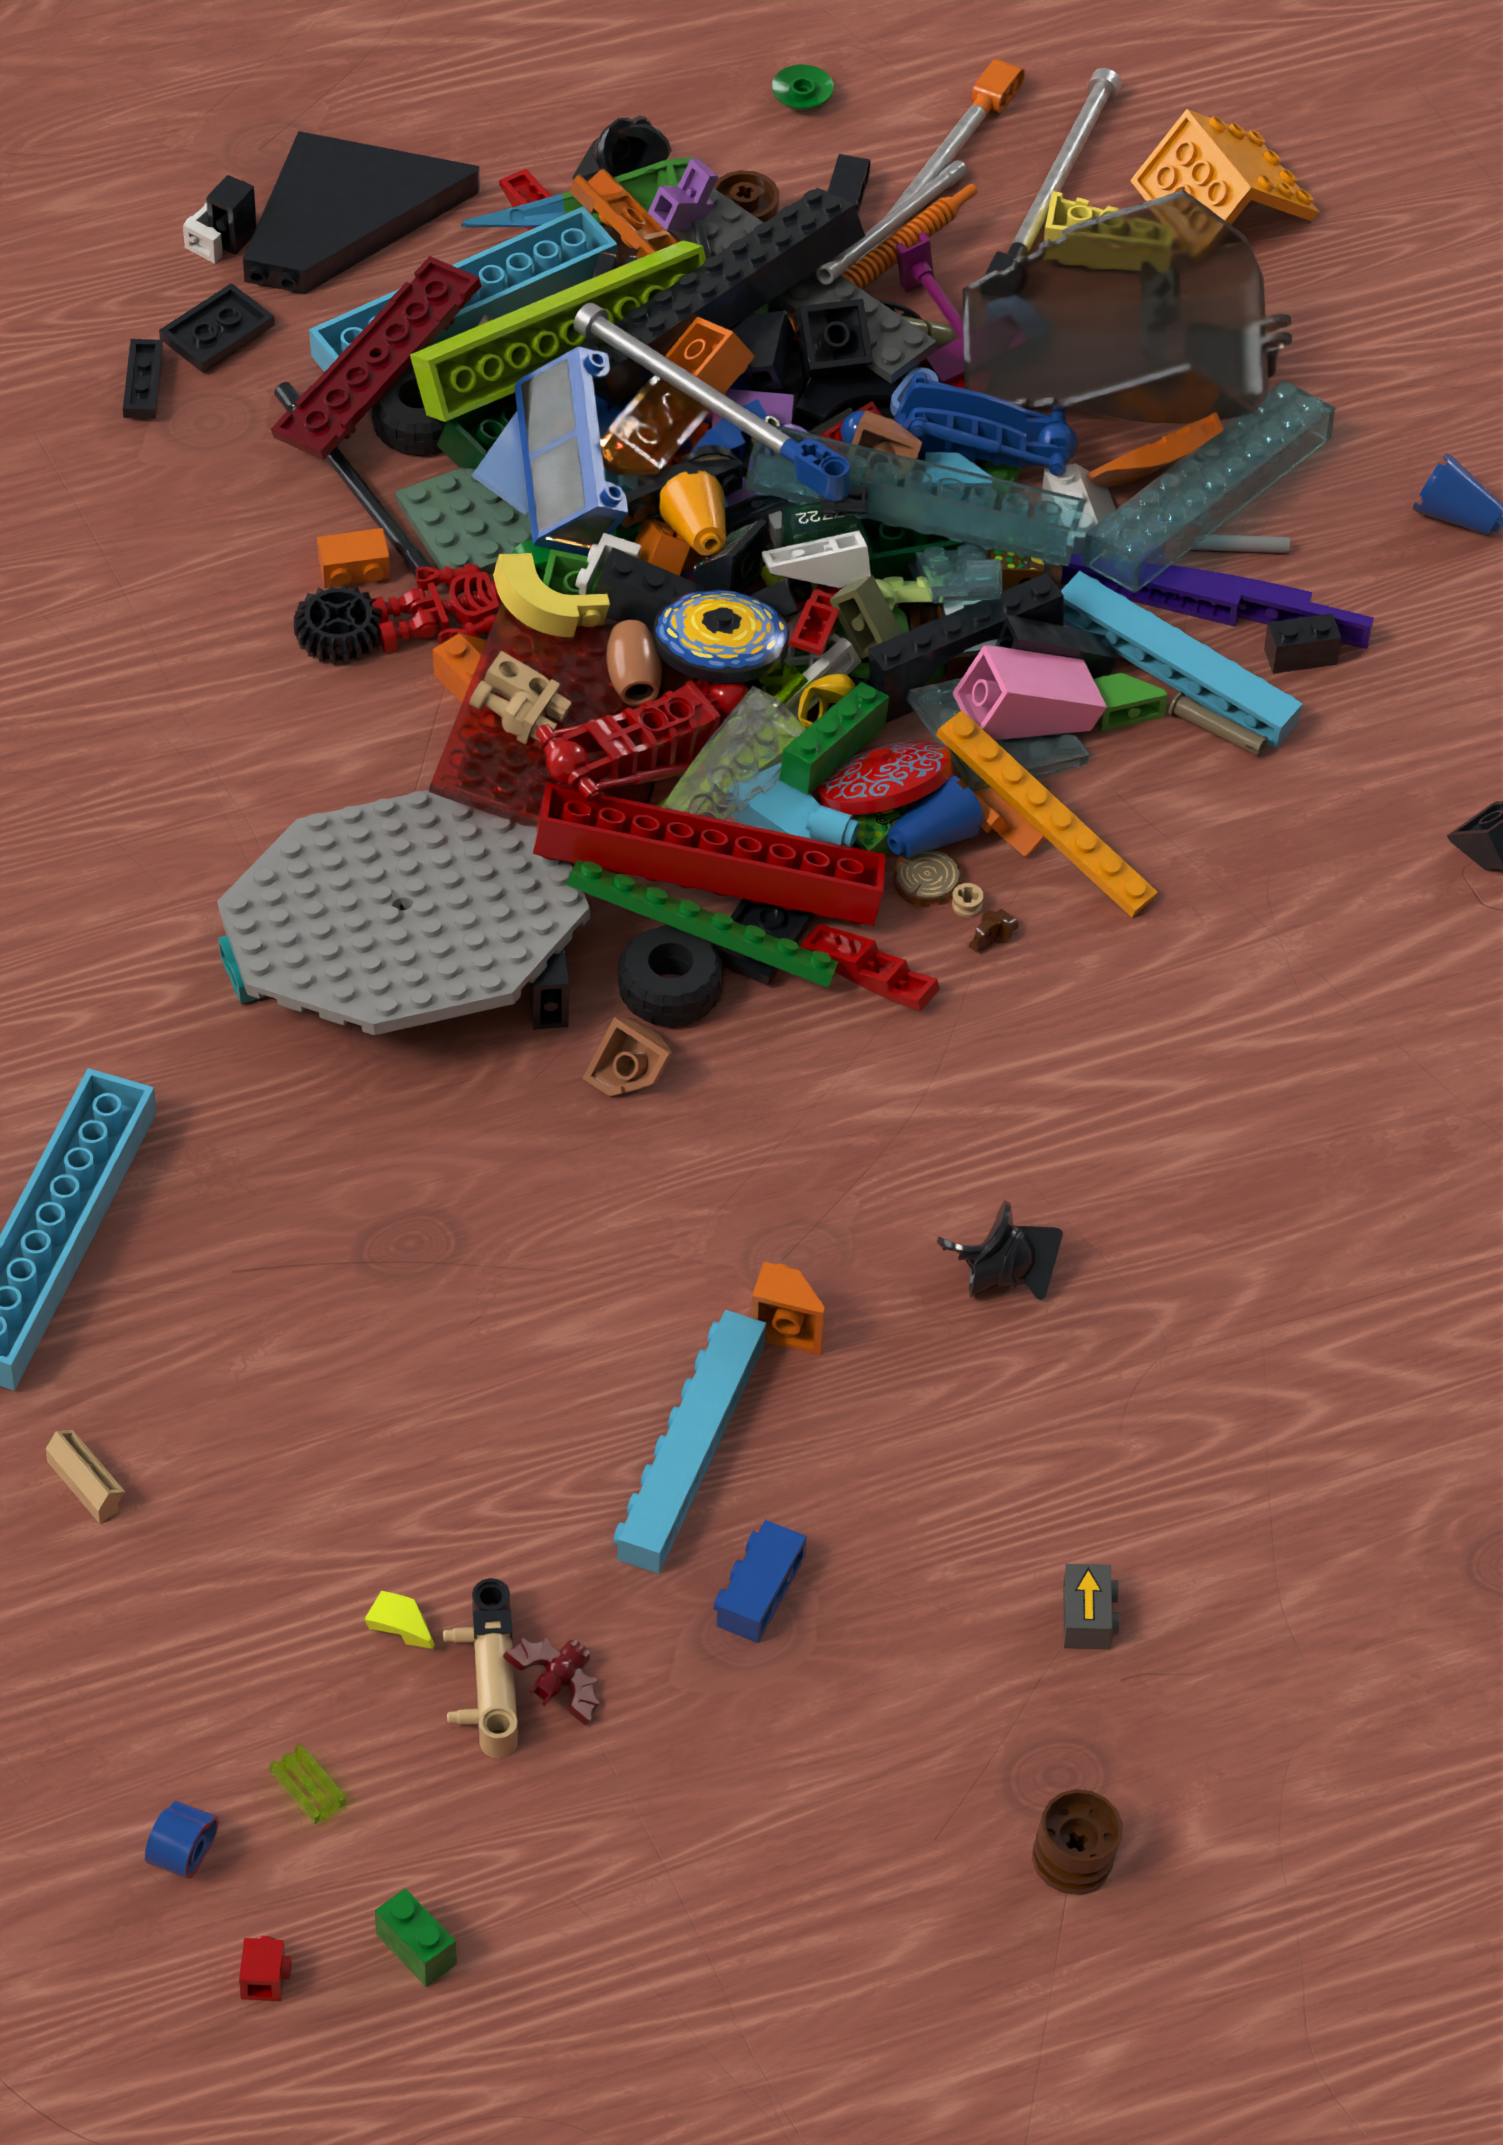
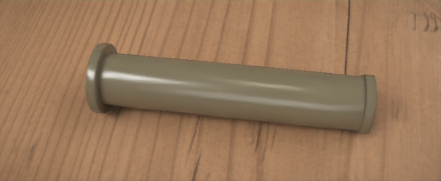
[1168,691,1268,757]

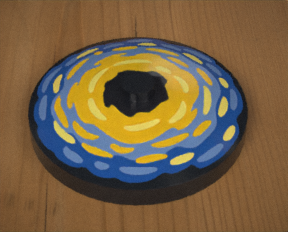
[653,589,789,683]

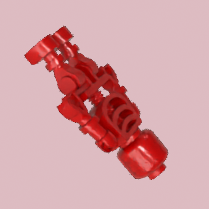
[371,564,511,654]

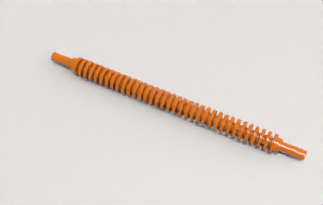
[787,183,978,341]

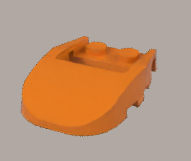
[1087,412,1224,487]

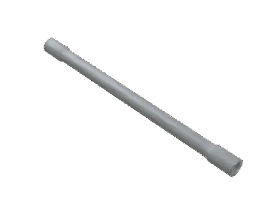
[816,160,967,284]

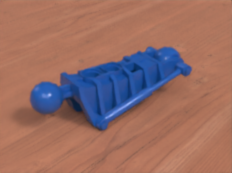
[840,372,1078,476]

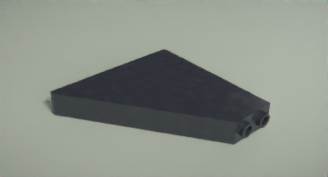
[243,131,480,294]

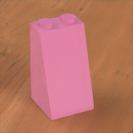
[953,645,1107,740]

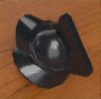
[572,115,672,181]
[937,1200,1063,1300]

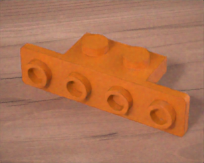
[951,753,1046,858]

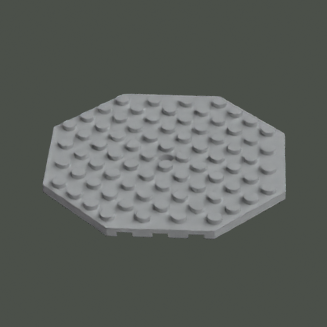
[217,790,591,1035]

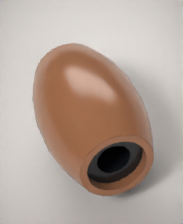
[606,620,663,706]

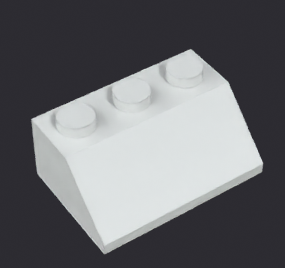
[1042,463,1132,558]

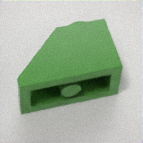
[1093,673,1167,731]

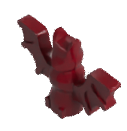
[503,1638,600,1725]

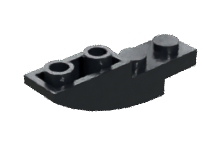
[620,459,743,528]

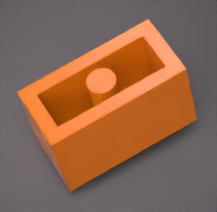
[317,528,390,588]

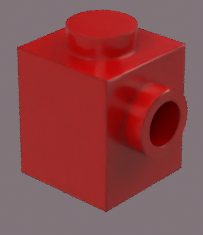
[239,1936,292,2002]

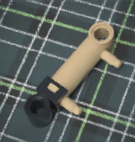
[443,1578,518,1759]

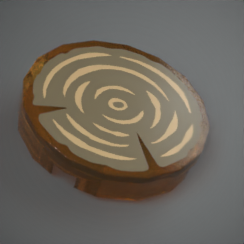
[893,848,962,907]

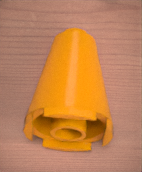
[659,471,726,556]

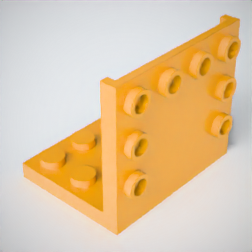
[1130,109,1320,262]

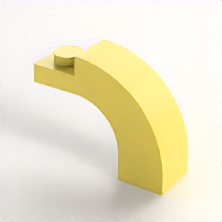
[493,553,610,637]

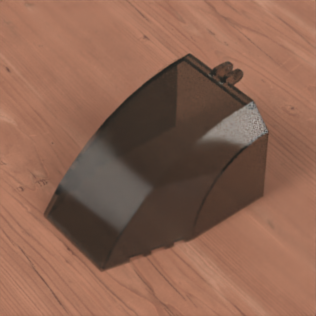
[962,190,1292,424]

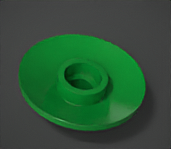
[772,64,834,110]

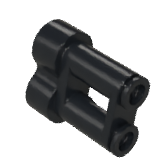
[820,486,868,516]

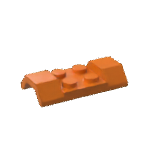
[569,169,678,257]

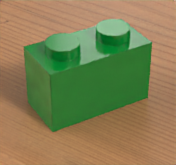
[375,1888,457,1987]

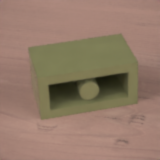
[829,575,903,659]

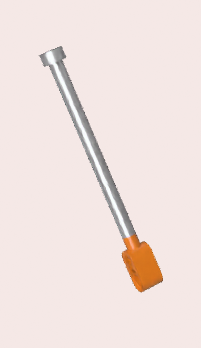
[846,58,1025,270]

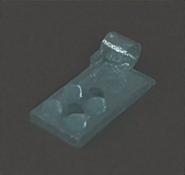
[916,545,1002,603]

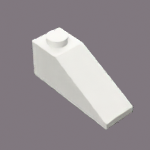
[762,531,871,588]

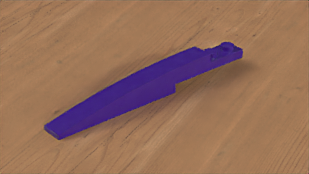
[1045,552,1374,649]

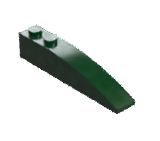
[437,370,571,468]

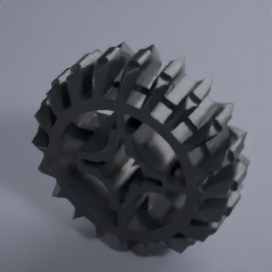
[294,583,382,665]

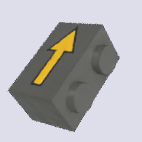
[1063,1563,1119,1650]

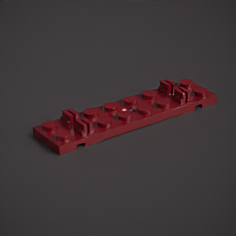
[271,256,482,460]

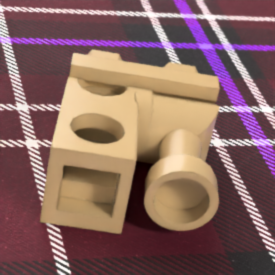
[469,651,572,745]

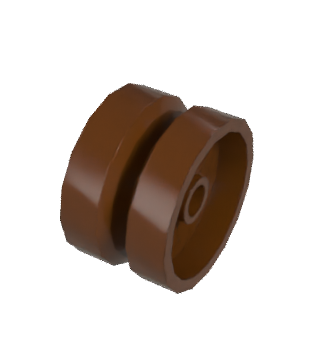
[714,170,779,222]

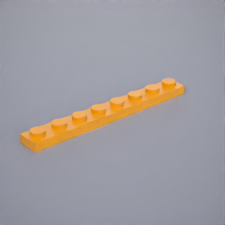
[936,710,1158,918]

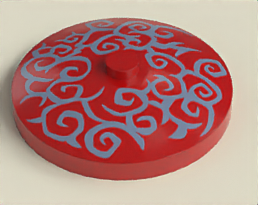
[818,741,954,815]

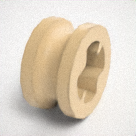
[952,883,983,918]

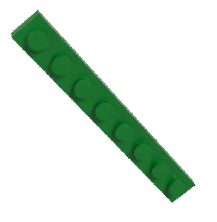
[566,860,838,988]

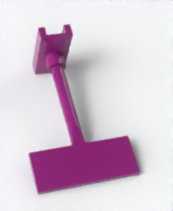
[896,232,1028,384]

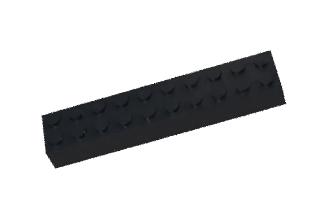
[579,187,865,406]

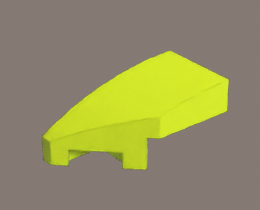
[364,1591,435,1649]

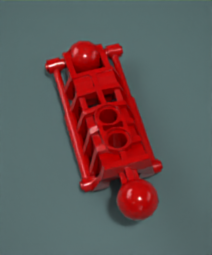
[535,680,750,801]

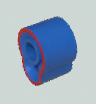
[145,1801,219,1879]

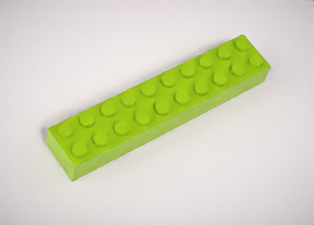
[410,240,706,422]

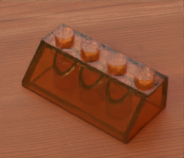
[600,375,711,475]

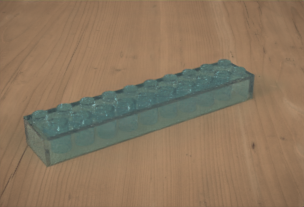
[1083,380,1335,593]
[745,424,1086,566]

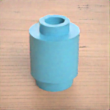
[806,805,860,847]

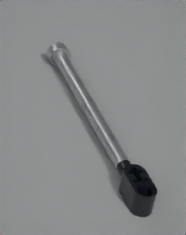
[979,68,1122,303]

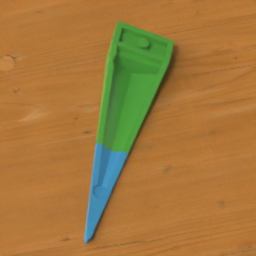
[461,157,694,228]

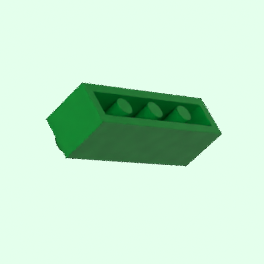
[780,682,889,795]

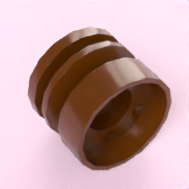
[1032,1789,1123,1895]

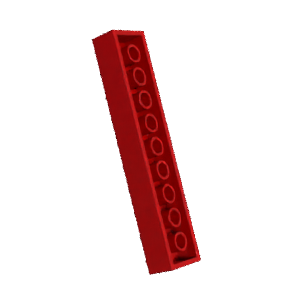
[533,783,886,926]

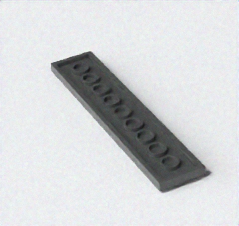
[669,188,937,384]

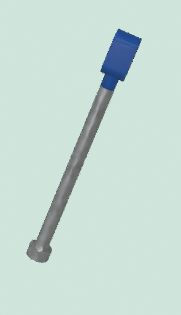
[574,303,850,501]

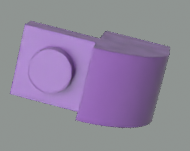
[648,159,719,231]

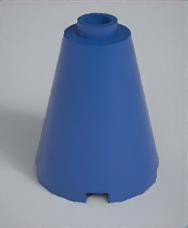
[1412,453,1503,536]
[887,775,984,858]

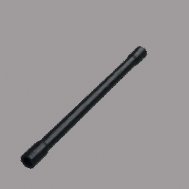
[274,382,433,579]

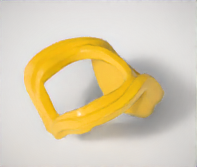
[798,674,856,728]

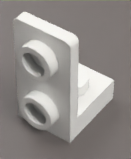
[183,202,223,264]
[575,533,641,595]

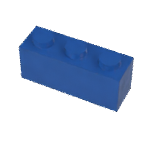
[713,1520,807,1643]

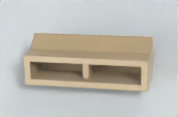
[46,1430,125,1524]

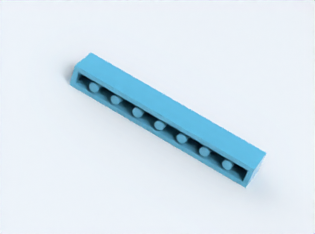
[1061,571,1303,749]
[613,1310,766,1574]

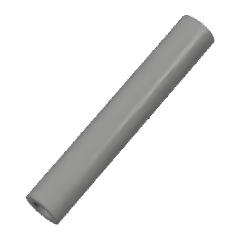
[1190,534,1290,553]

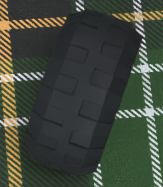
[371,364,447,456]
[618,925,723,1027]

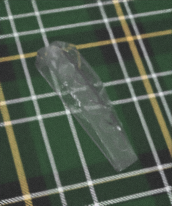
[662,686,806,820]

